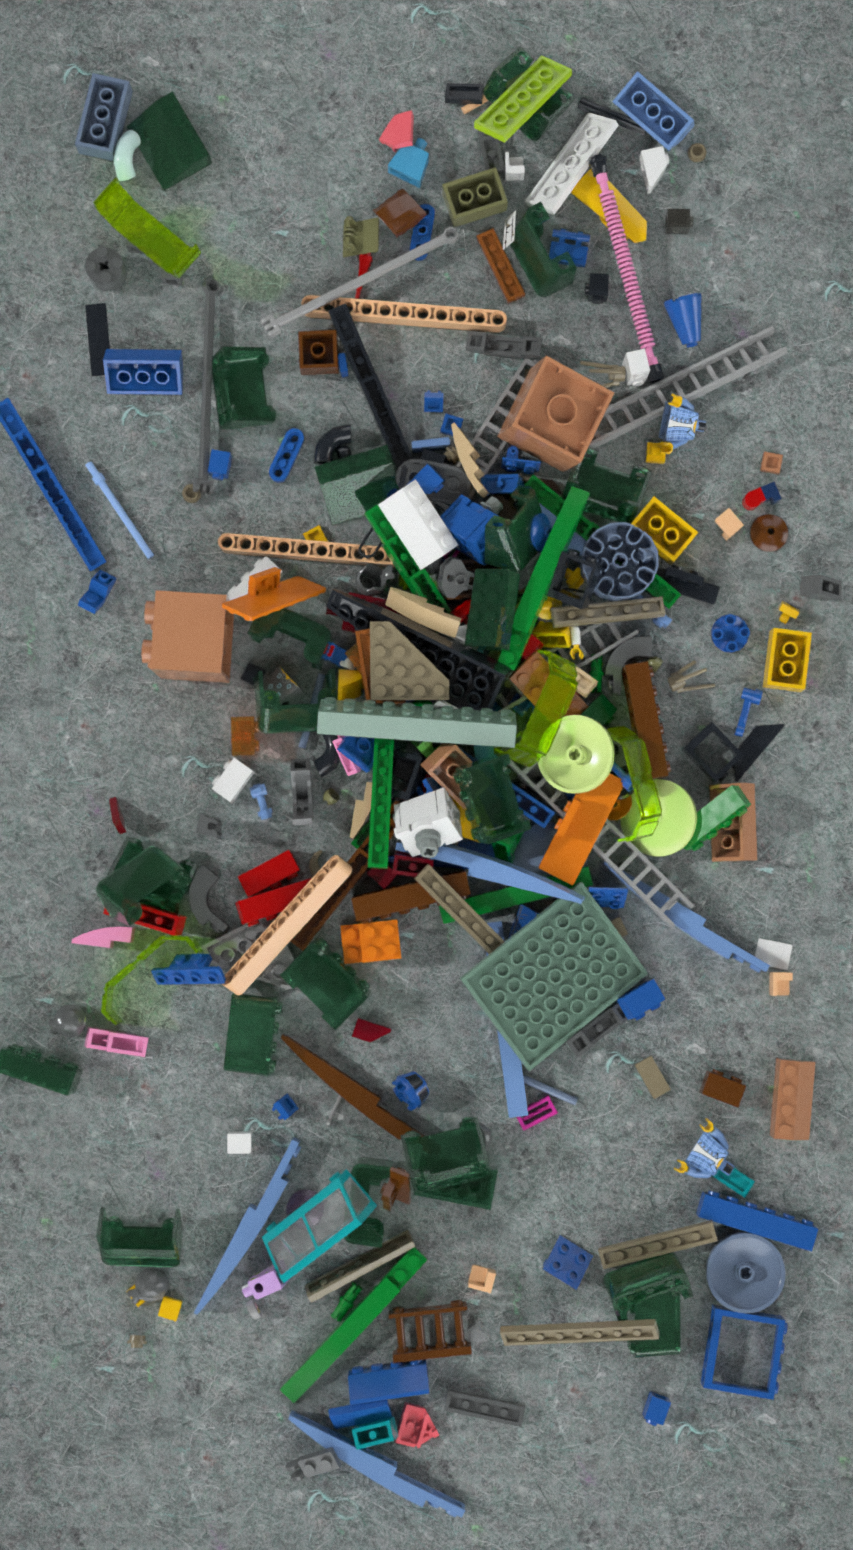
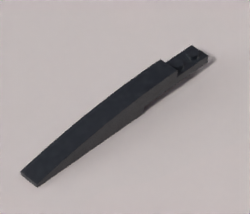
[328,303,413,470]

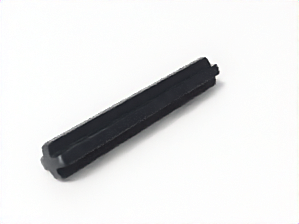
[578,98,646,135]

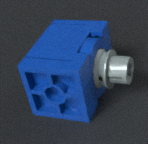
[440,494,510,566]

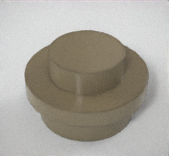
[687,143,707,162]
[444,446,460,465]
[182,484,201,503]
[127,1335,147,1348]

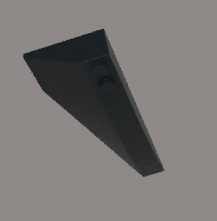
[326,589,511,710]

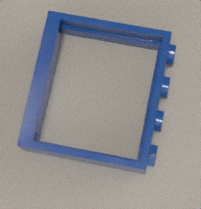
[701,1304,788,1400]

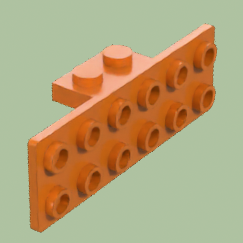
[222,567,326,621]
[539,773,623,885]

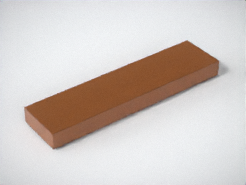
[476,228,525,304]

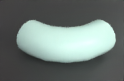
[114,130,141,181]

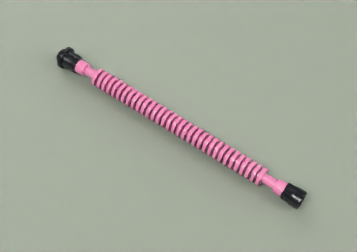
[588,154,664,383]

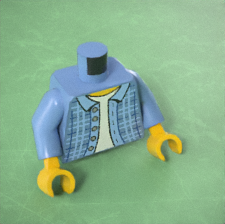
[659,393,706,454]
[674,1118,735,1178]

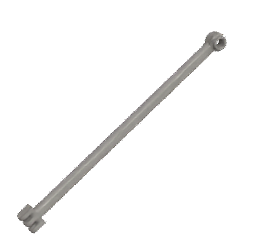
[260,227,458,338]

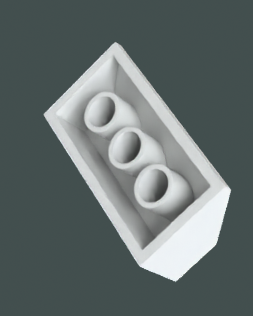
[378,479,458,570]

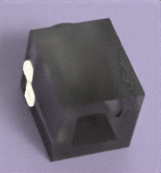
[665,209,694,234]

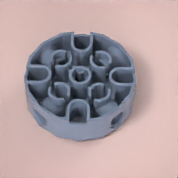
[580,522,659,602]

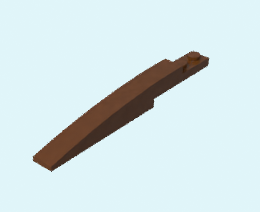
[291,786,408,951]
[280,1033,441,1155]

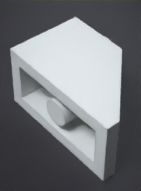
[639,146,669,194]

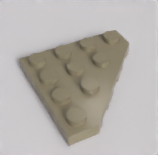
[370,621,449,700]

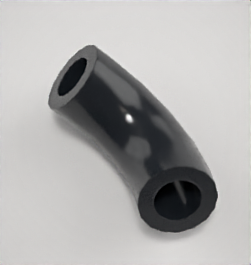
[314,424,351,465]
[313,734,341,778]

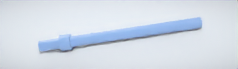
[85,461,154,559]

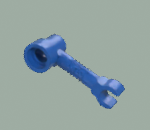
[735,687,763,737]

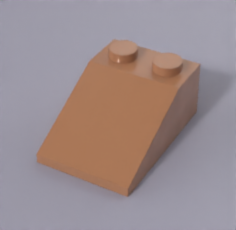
[421,743,492,809]

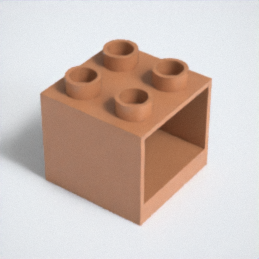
[497,356,614,472]
[141,590,234,683]

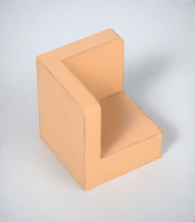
[715,508,744,541]
[769,972,793,996]
[468,1265,496,1293]

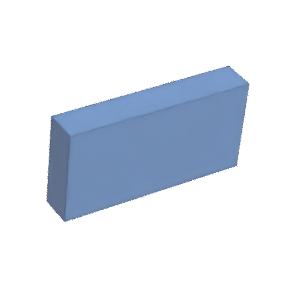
[412,437,450,453]

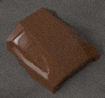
[372,188,427,237]

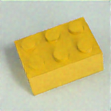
[631,496,698,565]
[763,628,812,692]

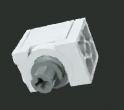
[393,787,463,858]

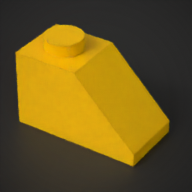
[338,669,364,701]

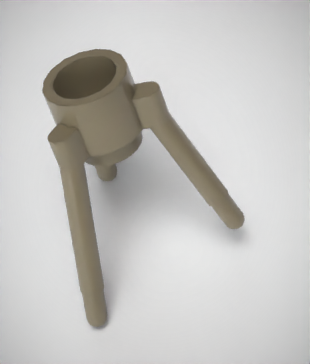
[580,361,626,388]
[667,660,715,693]

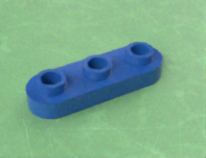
[410,204,435,261]
[269,428,304,483]

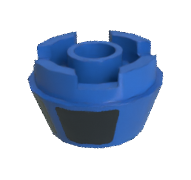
[392,1071,429,1111]

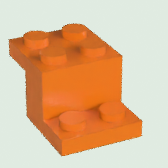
[340,920,402,964]

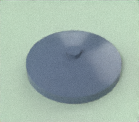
[511,822,588,899]
[706,1232,785,1313]

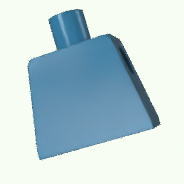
[388,138,429,188]

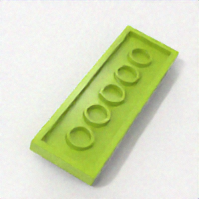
[474,55,572,143]

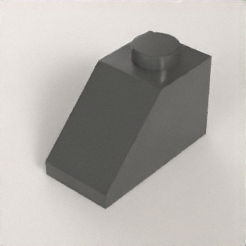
[800,575,842,600]

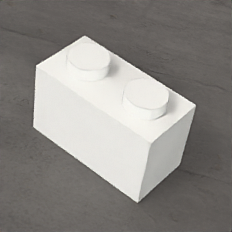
[622,349,650,387]
[212,758,255,803]

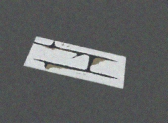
[503,210,516,250]

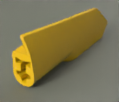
[571,169,647,243]

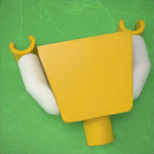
[531,621,584,660]

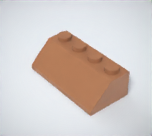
[709,783,757,862]
[770,1058,815,1140]

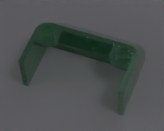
[254,669,337,734]
[96,1207,182,1267]

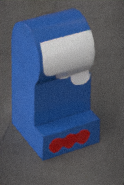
[324,642,360,670]

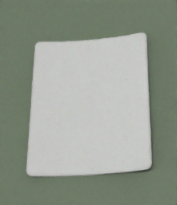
[755,938,792,970]

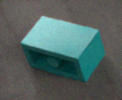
[352,1416,399,1450]

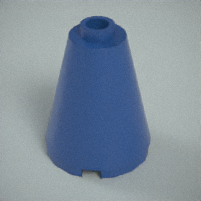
[663,293,702,348]

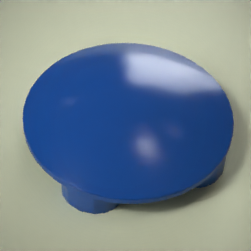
[711,614,750,653]

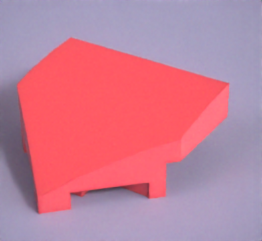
[379,110,414,153]
[394,1402,439,1448]

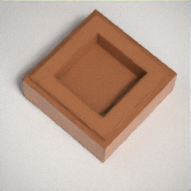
[760,451,783,475]

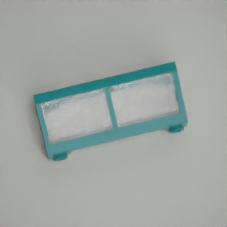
[262,1169,377,1283]

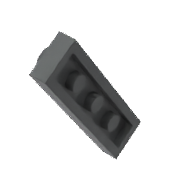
[444,1389,525,1427]

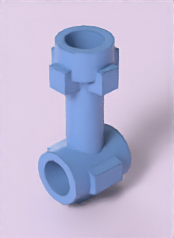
[250,783,273,820]

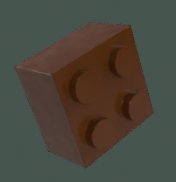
[298,330,339,375]

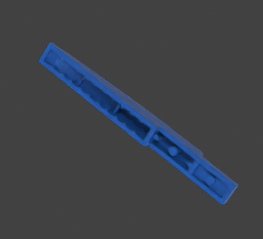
[0,398,106,572]

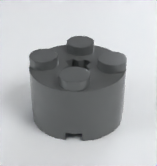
[85,246,126,291]

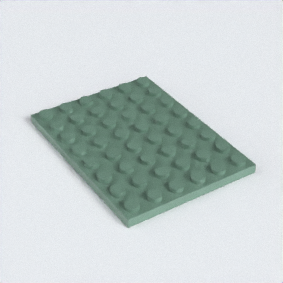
[459,882,648,1071]

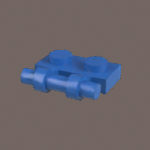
[548,228,590,268]

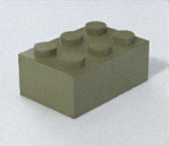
[442,167,508,227]

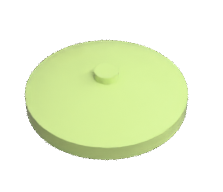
[537,715,614,793]
[620,779,697,857]

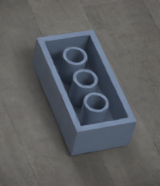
[75,73,133,161]

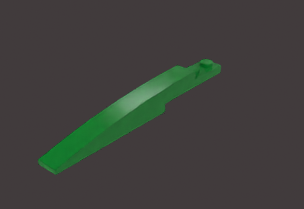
[521,475,681,609]
[498,486,590,671]
[364,502,461,626]
[280,1247,428,1403]

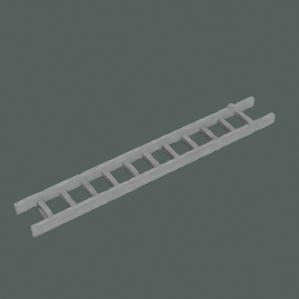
[586,326,787,452]
[432,358,560,511]
[498,622,639,712]
[507,741,694,928]

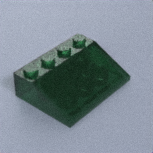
[127,91,212,191]
[314,445,400,526]

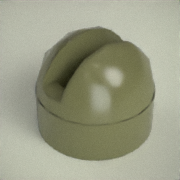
[648,657,663,673]
[323,788,340,805]

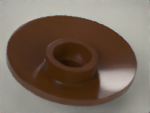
[750,514,788,552]

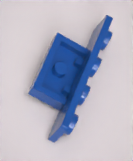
[151,954,226,985]

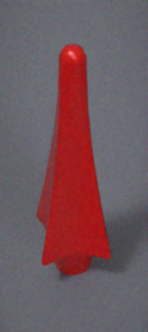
[355,253,373,299]
[450,585,489,623]

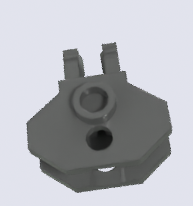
[437,556,483,599]

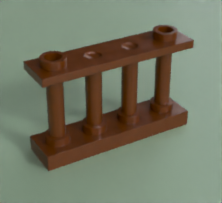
[389,1300,472,1363]

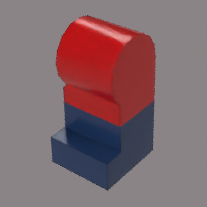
[742,482,782,511]

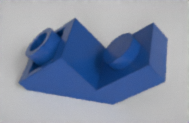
[78,570,117,614]

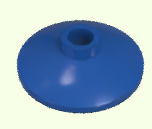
[530,513,552,552]

